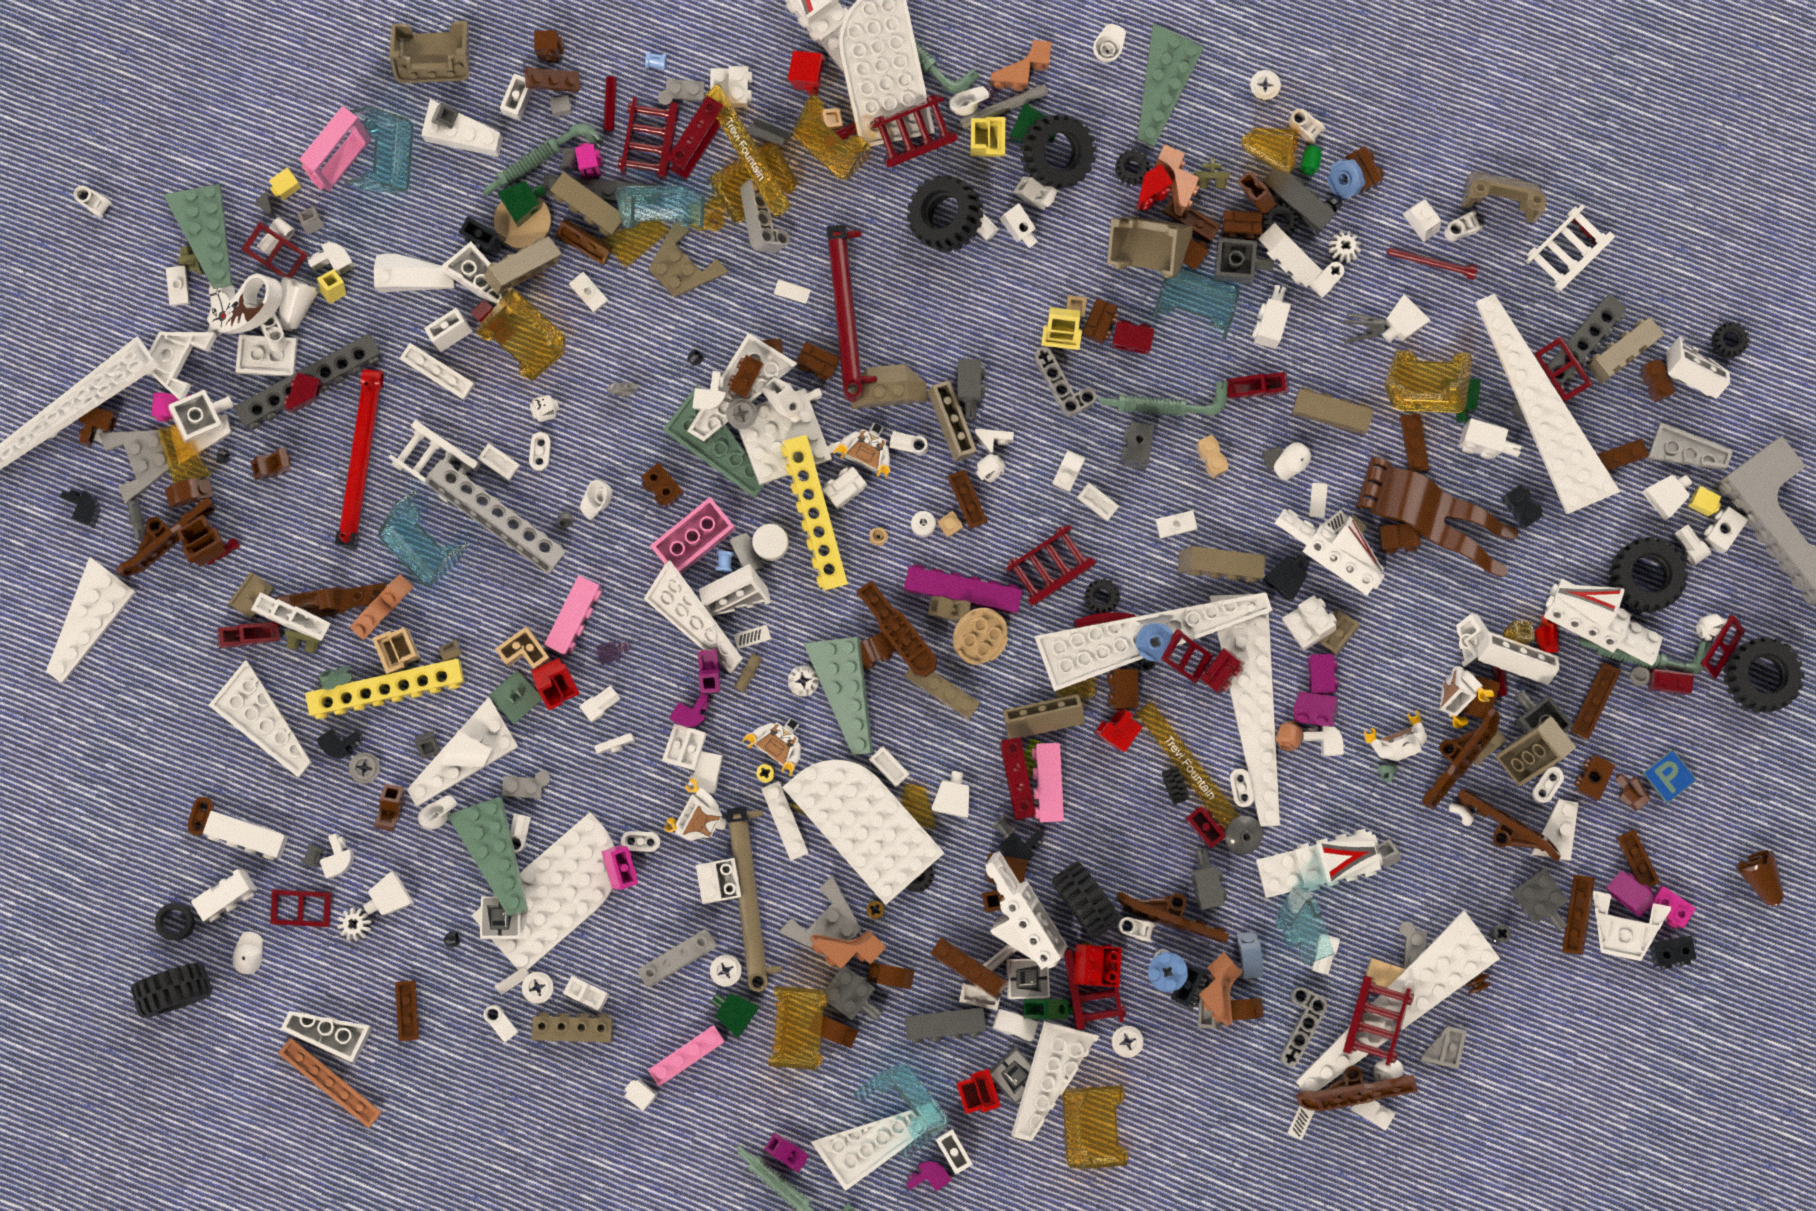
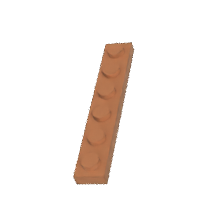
[278,1038,382,1128]

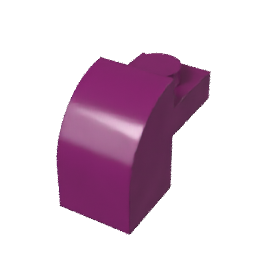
[697,648,721,694]
[669,693,711,728]
[764,1132,809,1173]
[906,1160,952,1191]

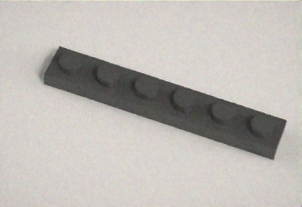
[543,175,658,205]

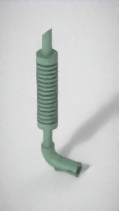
[915,39,980,93]
[483,123,604,197]
[1096,381,1228,417]
[1576,637,1712,674]
[737,1143,856,1211]

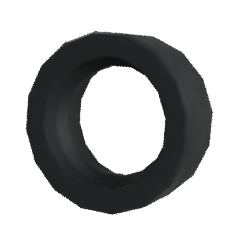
[155,903,195,940]

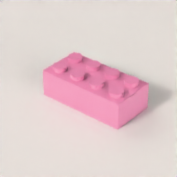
[650,497,736,574]

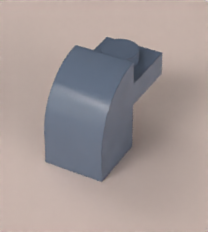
[1237,932,1263,979]

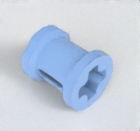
[645,51,667,71]
[715,551,734,573]

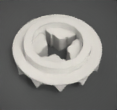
[1250,70,1281,100]
[788,665,819,696]
[710,955,742,987]
[522,972,554,1004]
[1112,1026,1143,1058]

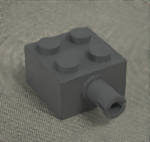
[1214,238,1274,284]
[957,359,985,421]
[1120,422,1154,470]
[1514,689,1574,734]
[1190,848,1227,910]
[1509,868,1568,932]
[820,965,883,1021]

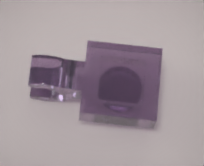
[596,640,632,665]

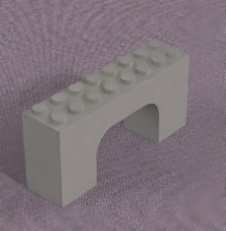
[1717,436,1816,605]

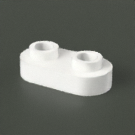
[529,432,551,471]
[1532,767,1564,803]
[1230,769,1255,807]
[621,831,661,852]

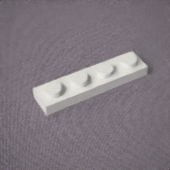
[399,343,475,400]
[761,781,809,861]

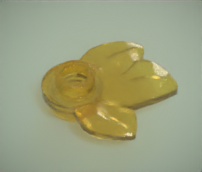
[690,196,724,231]

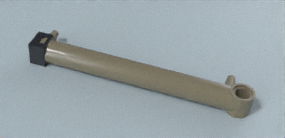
[726,807,783,992]

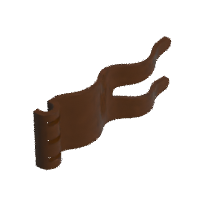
[1356,457,1518,577]

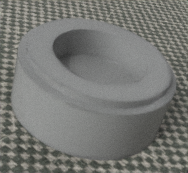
[1629,666,1650,686]

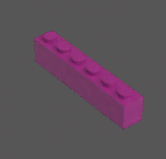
[904,564,1022,615]

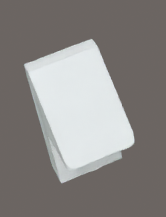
[975,429,1014,454]
[1350,1101,1396,1131]

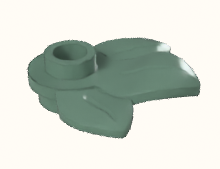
[319,665,352,690]

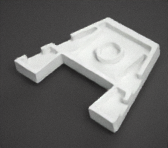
[1593,890,1671,961]

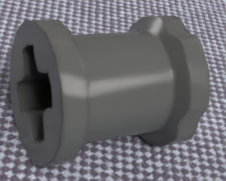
[559,148,577,171]
[992,814,1017,840]
[301,843,325,868]
[1490,925,1511,943]

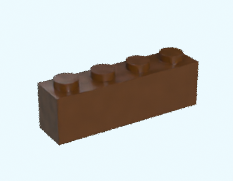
[930,937,1008,1001]

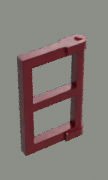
[241,221,308,278]
[1533,336,1593,403]
[1700,614,1745,679]
[1161,629,1213,684]
[270,889,332,927]

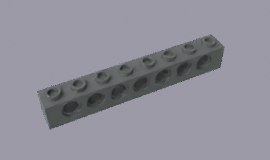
[1509,293,1627,426]
[233,333,383,430]

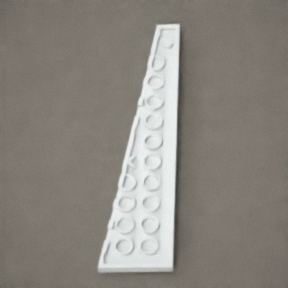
[1475,294,1620,514]
[0,336,159,469]
[1034,592,1273,691]
[1209,594,1280,826]
[1296,910,1500,1091]

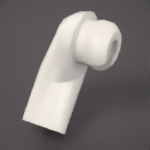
[1448,802,1474,826]

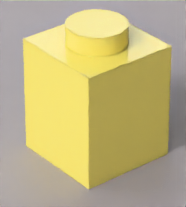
[269,167,302,200]
[317,269,346,304]
[1688,486,1721,516]

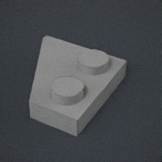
[1420,1026,1467,1069]

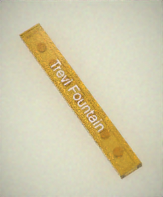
[704,84,791,218]
[1135,701,1239,830]

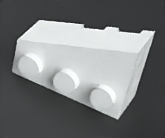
[1259,223,1322,287]
[1666,336,1730,399]
[699,564,771,616]
[191,869,257,923]

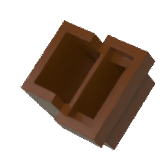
[176,515,227,567]

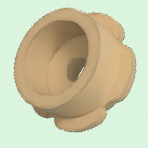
[869,527,888,546]

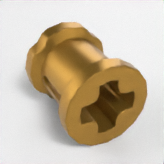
[867,901,884,919]

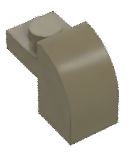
[927,596,971,622]

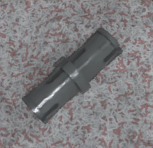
[126,499,146,540]

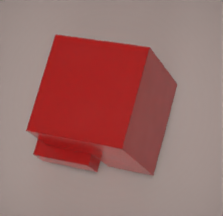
[787,51,826,97]
[530,658,580,711]
[1094,709,1142,752]
[956,1068,1001,1114]

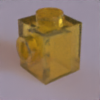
[1503,620,1535,645]

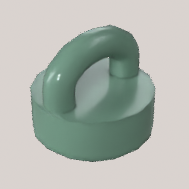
[1378,765,1397,783]

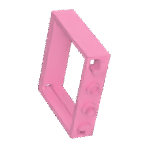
[299,106,371,191]

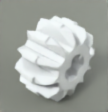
[1329,231,1361,263]
[337,908,372,941]

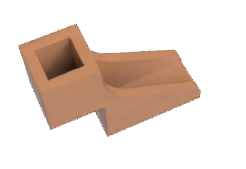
[990,40,1051,91]
[1154,144,1200,217]
[349,574,414,640]
[809,930,886,969]
[1199,952,1243,1027]

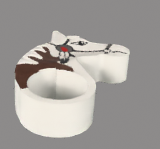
[207,274,282,338]

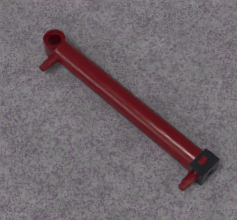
[827,225,877,402]

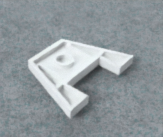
[149,332,217,400]

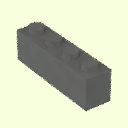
[1262,164,1336,235]
[905,1007,986,1044]

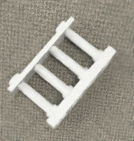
[1526,205,1615,293]
[388,420,480,503]

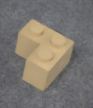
[495,626,551,669]

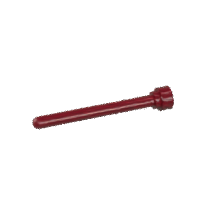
[1386,248,1478,280]

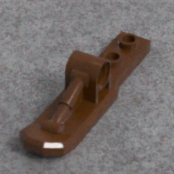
[116,497,217,577]
[856,580,937,677]
[275,583,387,618]
[1421,708,1500,810]
[1457,787,1561,861]
[1116,892,1230,944]
[1296,1066,1418,1111]

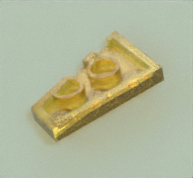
[601,216,669,268]
[157,425,212,484]

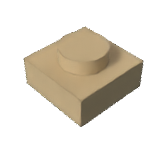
[819,108,843,130]
[1066,295,1087,318]
[937,511,963,538]

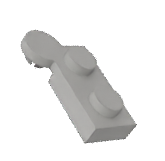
[658,79,705,106]
[502,771,550,799]
[1399,921,1427,969]

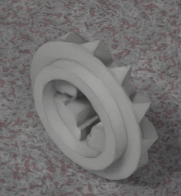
[607,382,638,396]
[726,398,757,429]
[349,752,380,784]

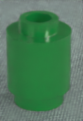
[1300,146,1322,175]

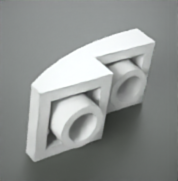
[992,1009,1038,1041]

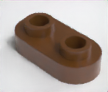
[187,797,214,836]

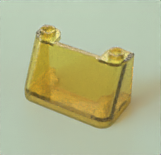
[793,94,870,180]
[1241,127,1299,174]
[707,141,799,223]
[476,289,566,381]
[1384,350,1472,413]
[768,986,828,1070]
[1062,1085,1128,1169]

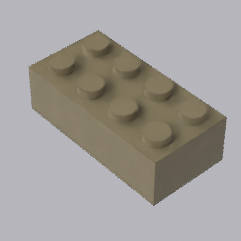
[1495,716,1576,787]

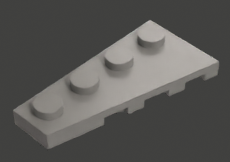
[1647,423,1733,470]

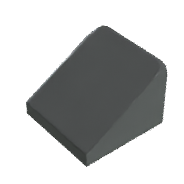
[431,103,459,129]
[256,192,275,218]
[1262,446,1283,472]
[415,731,440,759]

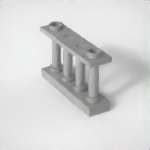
[637,929,718,987]

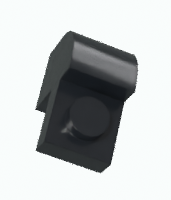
[60,489,100,528]
[315,729,364,759]
[999,830,1044,860]

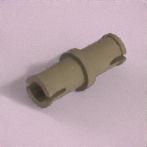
[734,653,763,693]

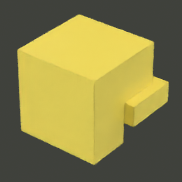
[970,117,1005,157]
[1041,307,1082,350]

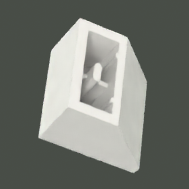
[696,858,741,905]

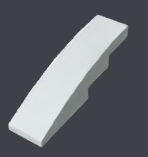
[251,592,331,641]

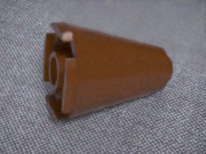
[1736,850,1784,907]

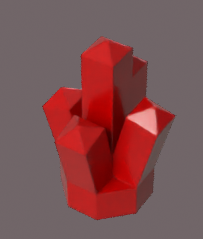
[1534,615,1559,653]

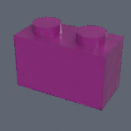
[1308,654,1338,695]
[1293,691,1338,727]
[1606,870,1655,917]

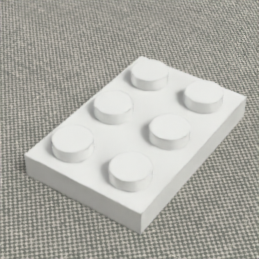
[235,335,298,377]

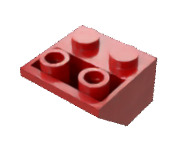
[1136,164,1173,212]
[1073,944,1122,987]

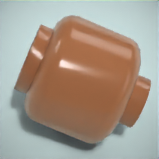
[1276,721,1304,751]

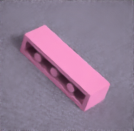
[544,575,602,657]
[1032,743,1064,823]
[648,1025,726,1087]

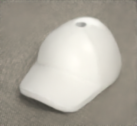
[1093,24,1126,63]
[949,87,989,116]
[1274,442,1311,480]
[580,480,612,520]
[418,796,457,830]
[232,932,263,974]

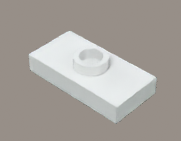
[166,265,190,306]
[569,272,608,313]
[477,443,521,481]
[1077,483,1119,521]
[1155,510,1198,539]
[595,733,635,755]
[869,746,910,788]
[959,983,1000,1010]

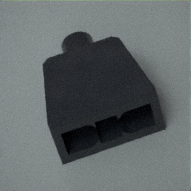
[1262,554,1308,603]

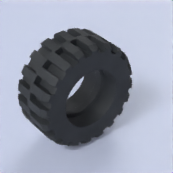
[1020,115,1096,188]
[907,175,984,252]
[1609,537,1688,613]
[1724,637,1805,713]
[1052,862,1120,938]
[131,962,212,1018]

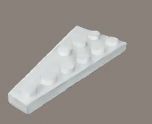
[687,333,797,441]
[46,557,136,684]
[644,560,743,673]
[209,660,312,778]
[407,697,518,807]
[1011,1021,1099,1141]
[811,1104,942,1191]

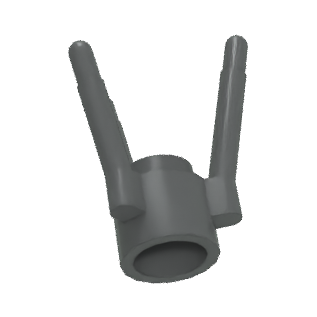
[1344,313,1385,344]

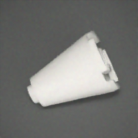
[278,277,320,332]

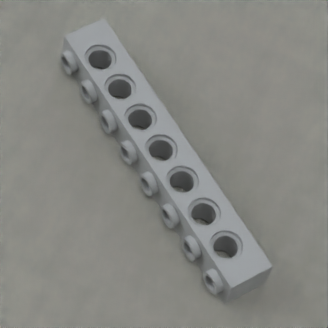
[424,459,566,575]

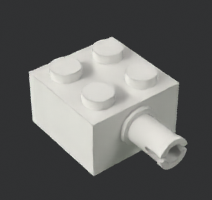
[1252,285,1291,349]
[168,389,233,444]
[1458,418,1522,459]

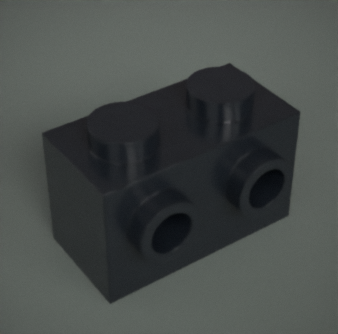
[458,216,506,255]
[1501,484,1544,530]
[1649,936,1697,970]
[1170,963,1209,1011]

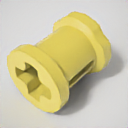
[756,764,775,783]

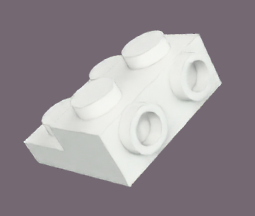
[710,66,752,108]
[1282,595,1337,651]

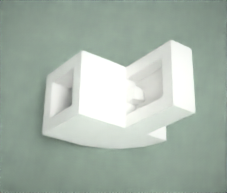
[1013,177,1058,210]
[307,243,355,275]
[693,371,727,411]
[1052,450,1086,492]
[1302,726,1344,756]
[320,833,354,879]

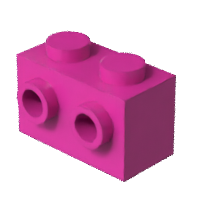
[575,143,603,179]
[601,845,638,890]
[1649,886,1696,929]

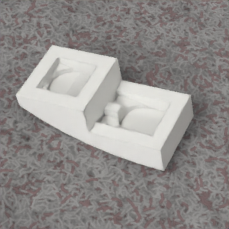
[563,976,610,1012]

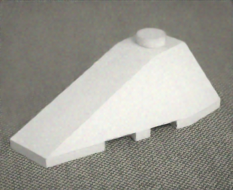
[374,254,454,293]

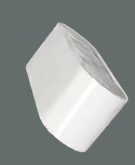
[257,298,287,352]

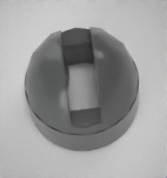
[557,511,573,528]

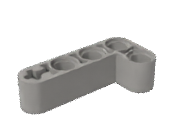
[740,176,790,253]
[1034,347,1096,417]
[1279,987,1327,1067]

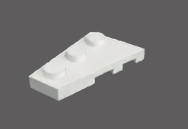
[1530,800,1578,861]

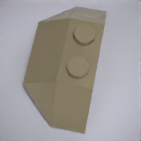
[850,364,928,409]

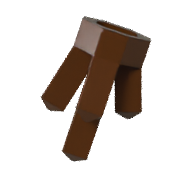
[1615,773,1651,811]

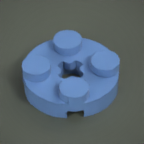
[1327,159,1365,198]
[1135,623,1173,661]
[1148,952,1188,992]

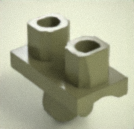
[1194,158,1230,188]
[177,246,203,275]
[285,630,323,654]

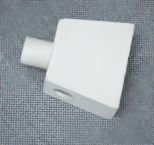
[1402,199,1441,242]
[999,203,1038,248]
[1382,295,1430,342]
[760,377,804,422]
[1642,475,1692,521]
[931,771,969,818]
[363,871,414,916]

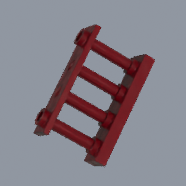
[870,94,958,168]
[667,95,726,181]
[618,97,679,182]
[1005,525,1096,608]
[1000,737,1036,821]
[1064,943,1127,1029]
[1343,975,1414,1067]

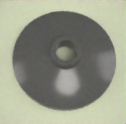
[1225,816,1263,854]

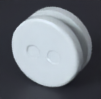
[752,524,789,561]

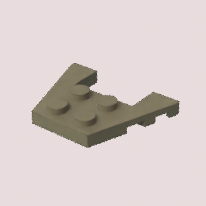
[648,218,729,298]

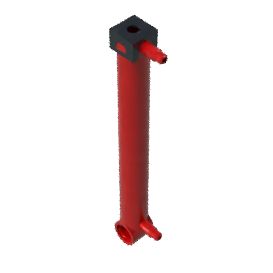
[335,369,384,549]

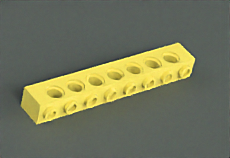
[780,435,848,591]
[305,659,465,719]

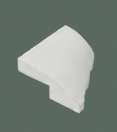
[1456,614,1489,667]
[441,730,494,767]

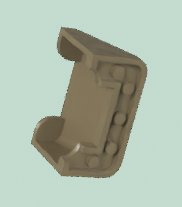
[389,21,470,83]
[1460,172,1546,223]
[1107,216,1193,278]

